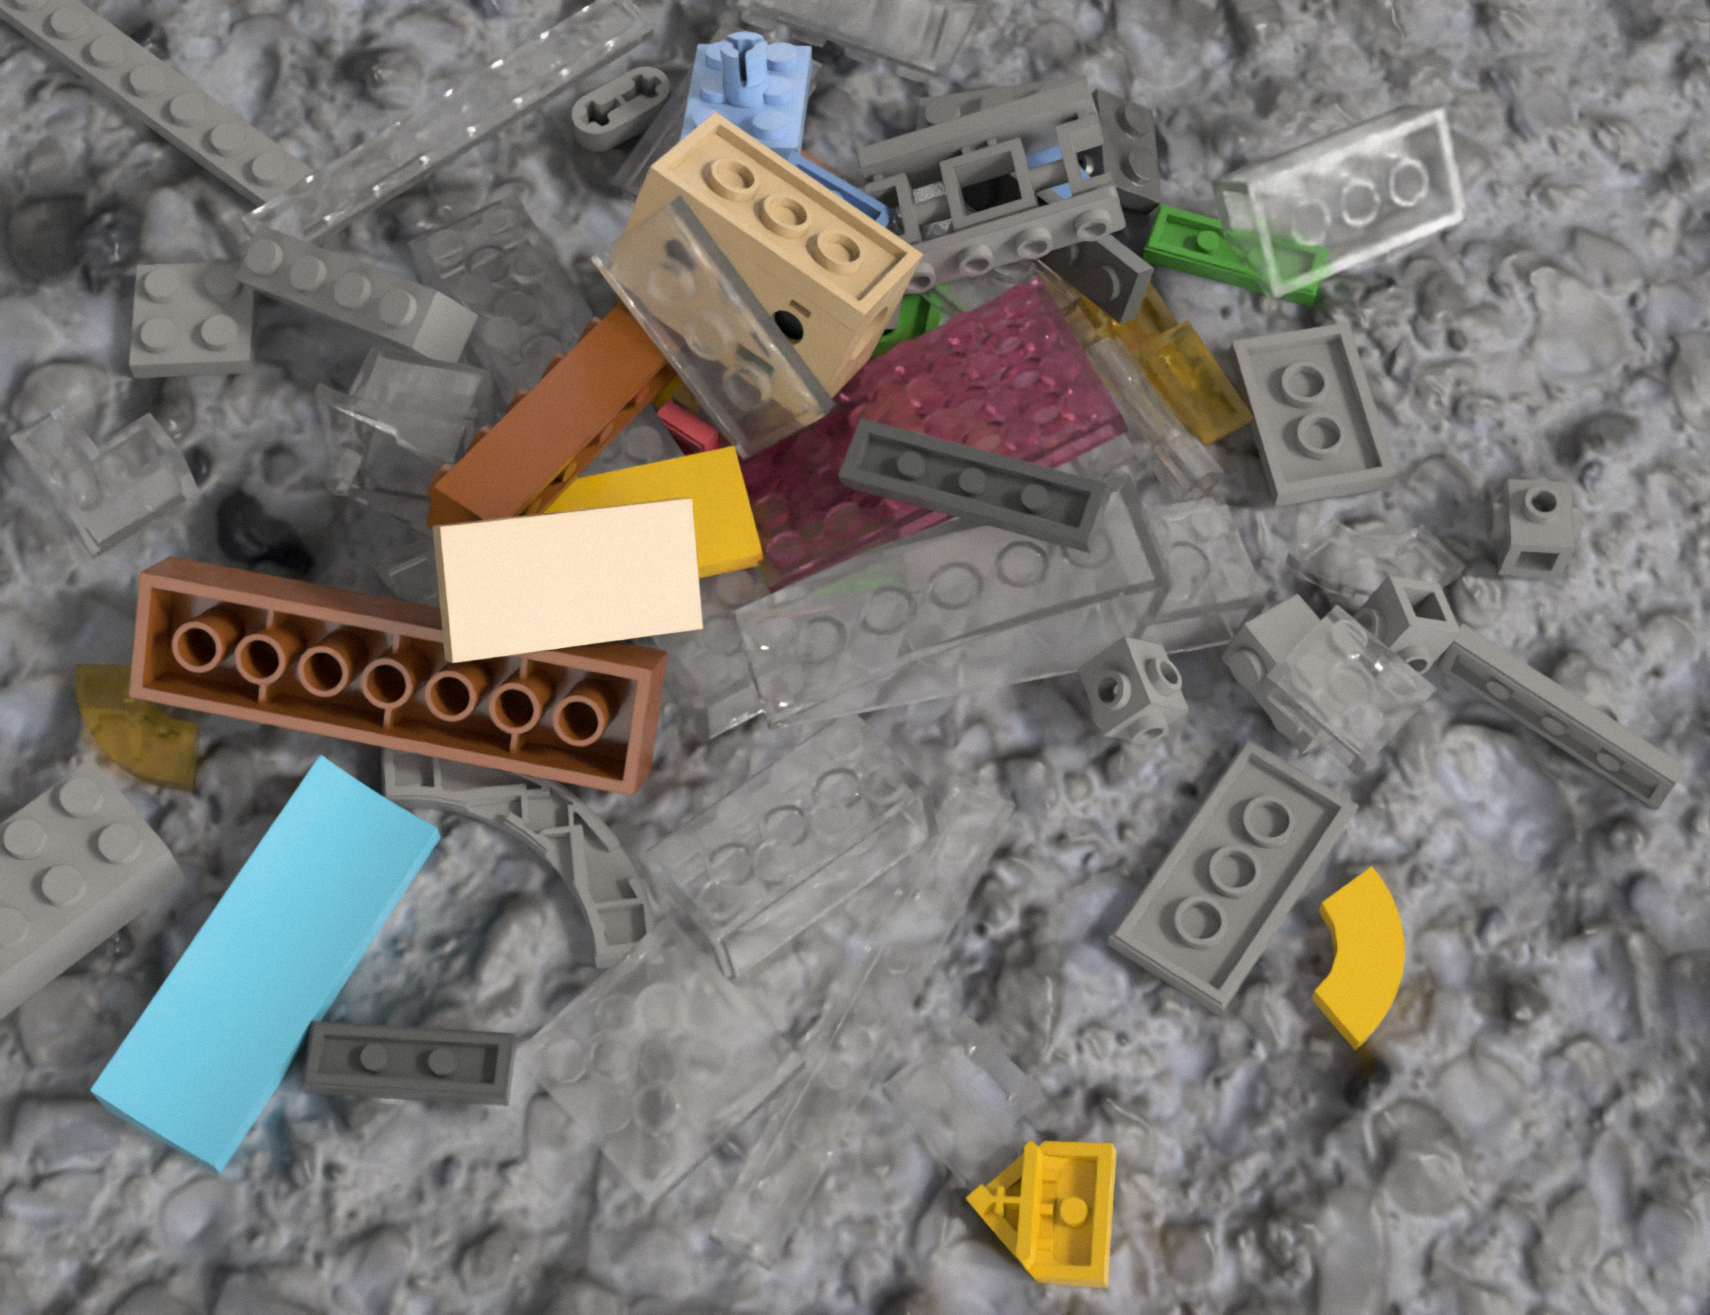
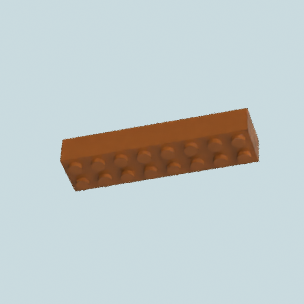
[129,556,668,796]

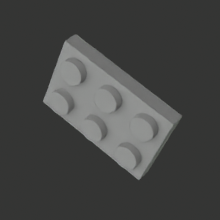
[1229,322,1398,507]

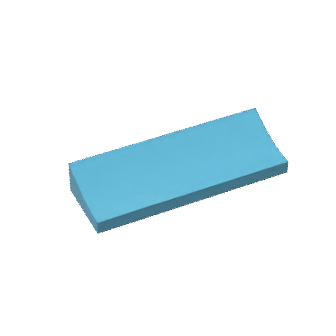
[90,754,441,1174]

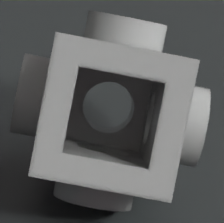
[1486,476,1583,578]
[1347,575,1461,680]
[1078,636,1189,744]

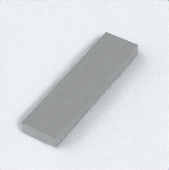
[1438,624,1687,809]

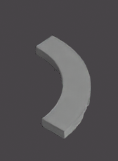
[380,747,663,969]

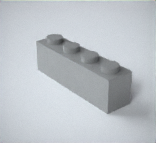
[234,224,478,371]

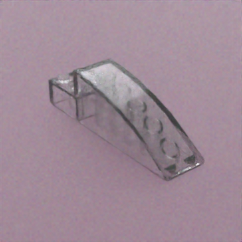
[732,473,1268,730]

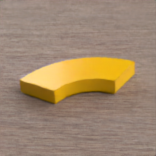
[1311,866,1405,1050]

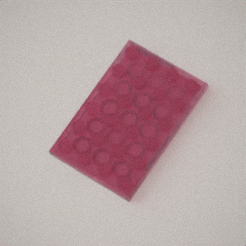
[718,276,1129,605]

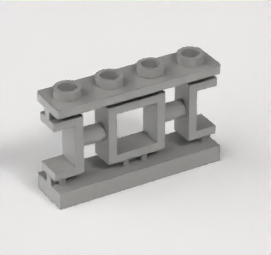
[856,78,1126,295]

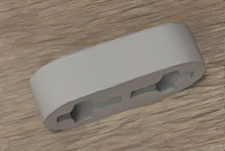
[572,67,672,152]

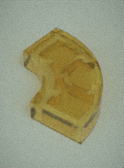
[75,664,201,792]

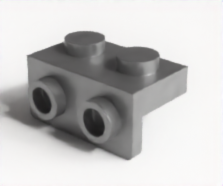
[1076,89,1162,215]

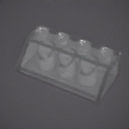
[725,0,981,83]
[1210,105,1468,299]

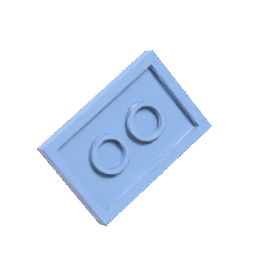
[680,31,812,159]

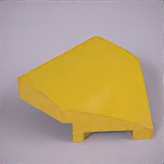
[965,1139,1117,1288]

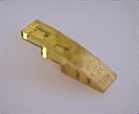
[1061,278,1254,450]

